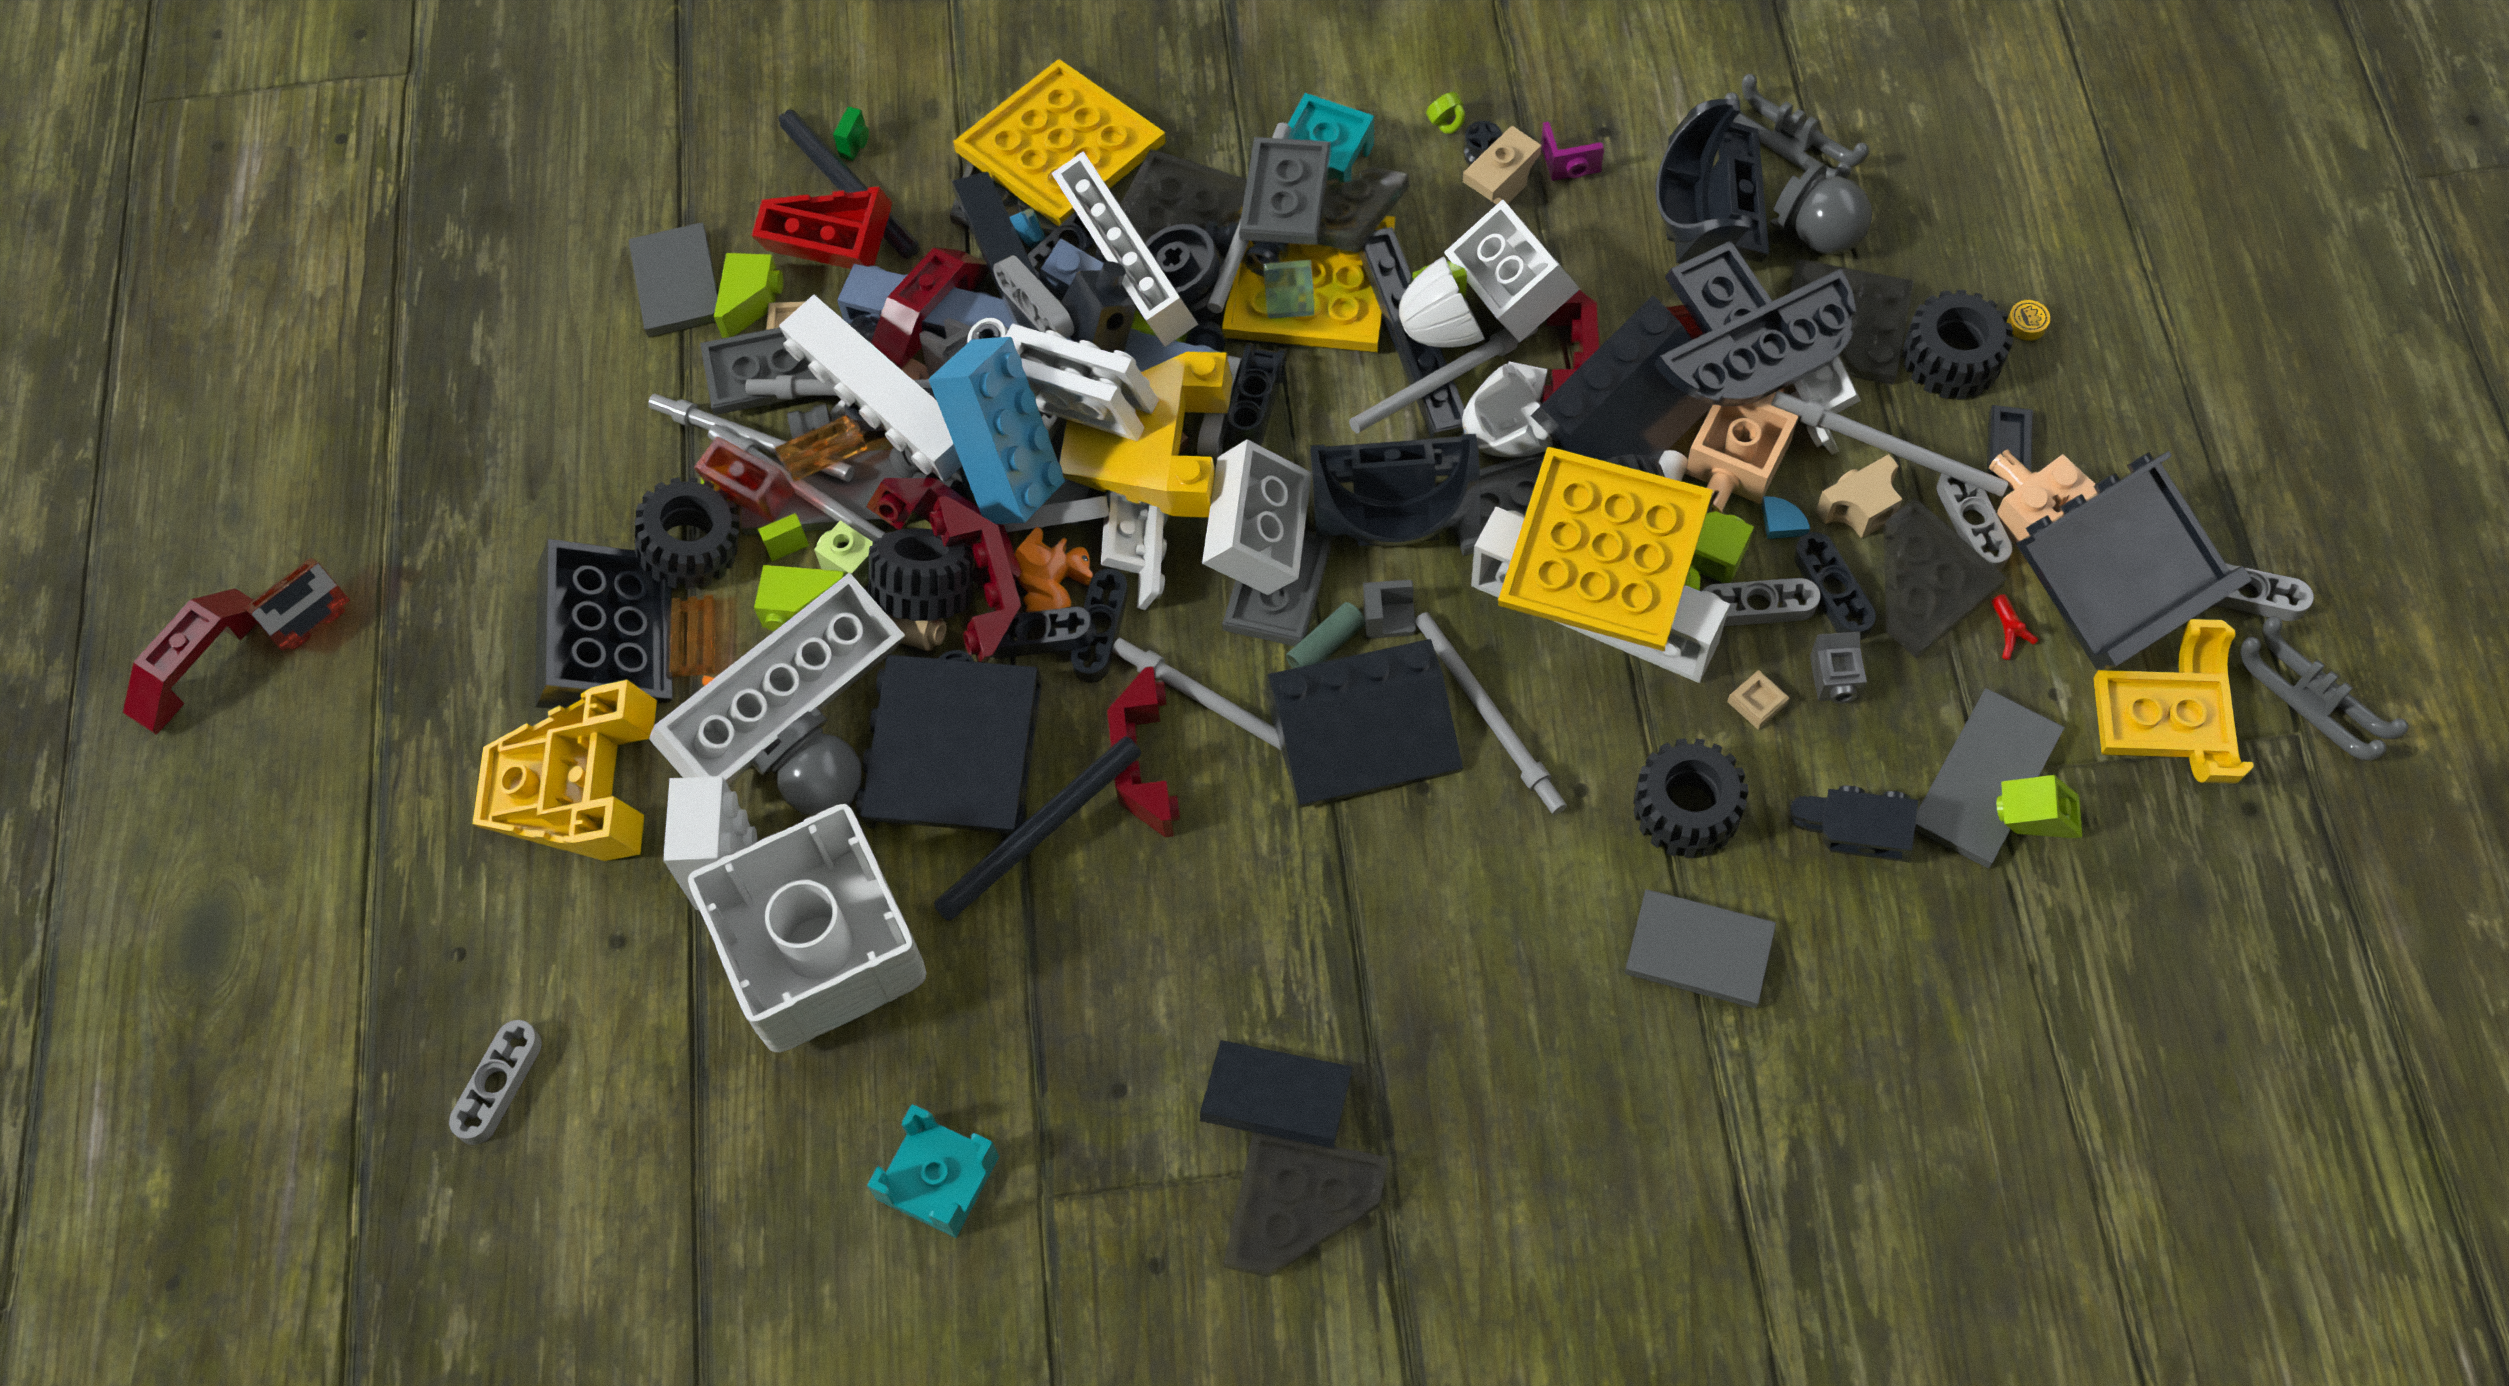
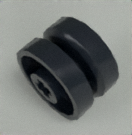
[1145,224,1233,323]

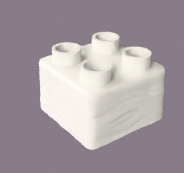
[688,804,926,1053]

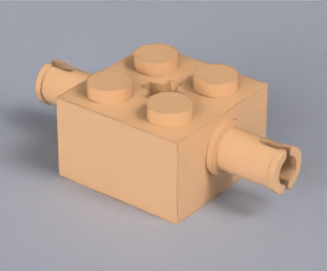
[1685,388,1798,513]
[1989,449,2097,547]

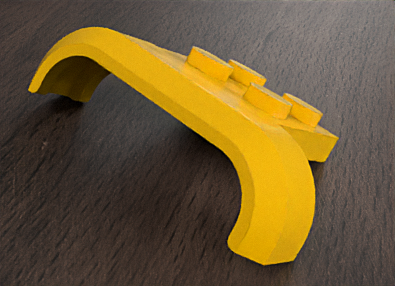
[2093,619,2254,784]

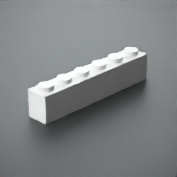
[1052,151,1198,347]
[779,295,962,482]

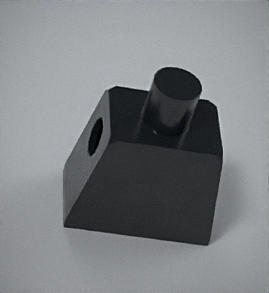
[1061,261,1136,353]

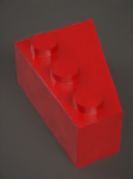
[751,186,893,269]

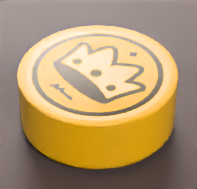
[2007,300,2050,341]

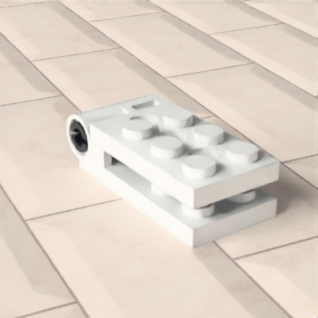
[968,318,1159,441]

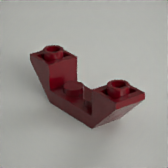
[871,247,990,369]
[1543,289,1599,403]
[866,478,1021,588]
[930,496,1021,663]
[123,588,262,735]
[1107,666,1180,838]

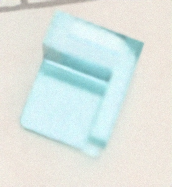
[1264,260,1314,318]

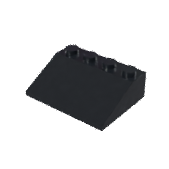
[1531,295,1713,461]
[535,539,672,709]
[1266,639,1463,809]

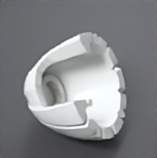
[1399,257,1484,347]
[1462,364,1553,457]

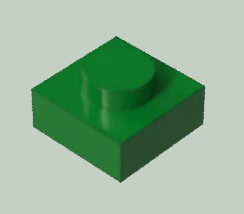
[833,106,869,161]

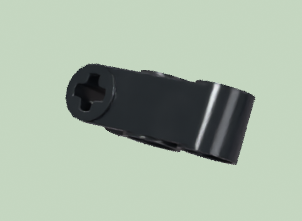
[1227,343,1287,448]

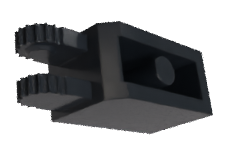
[1790,785,1918,863]

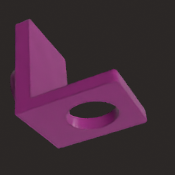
[1541,121,1604,181]

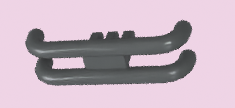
[1724,74,1869,179]
[2240,616,2409,761]

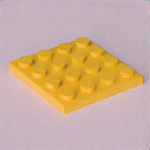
[953,59,1166,227]
[1222,210,1395,352]
[1498,447,1713,652]

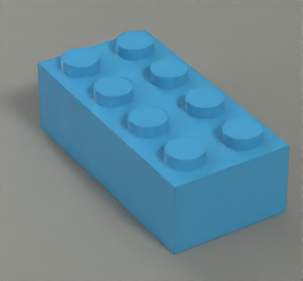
[928,337,1065,524]

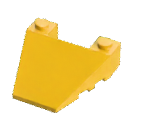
[1060,352,1233,518]
[472,680,657,861]

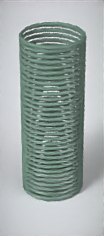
[1286,602,1365,668]

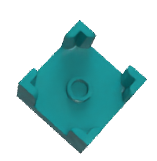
[1288,93,1374,200]
[867,1104,999,1238]

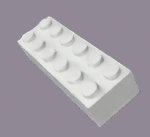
[1471,507,1730,683]
[649,572,905,785]

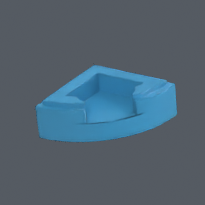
[1010,208,1046,248]
[1761,496,1810,539]

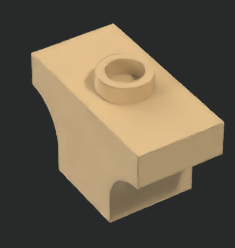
[1463,126,1542,204]
[1816,454,1902,539]

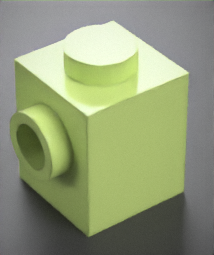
[814,521,873,588]

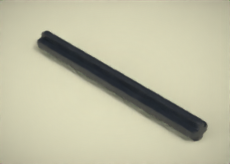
[778,109,920,259]
[933,736,1142,921]

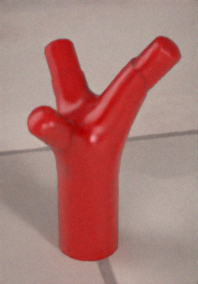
[1992,594,2038,660]

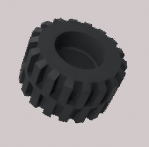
[1902,289,2013,400]
[634,477,740,589]
[868,528,974,621]
[1633,738,1748,858]

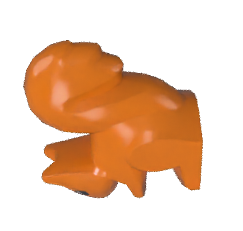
[1015,526,1093,612]

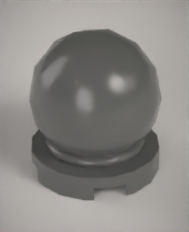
[1770,157,1872,255]
[751,707,861,816]

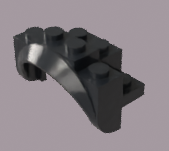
[1656,99,1769,264]
[1310,433,1481,546]

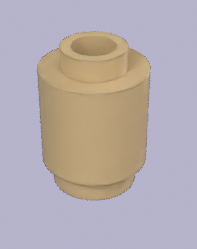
[887,614,946,651]

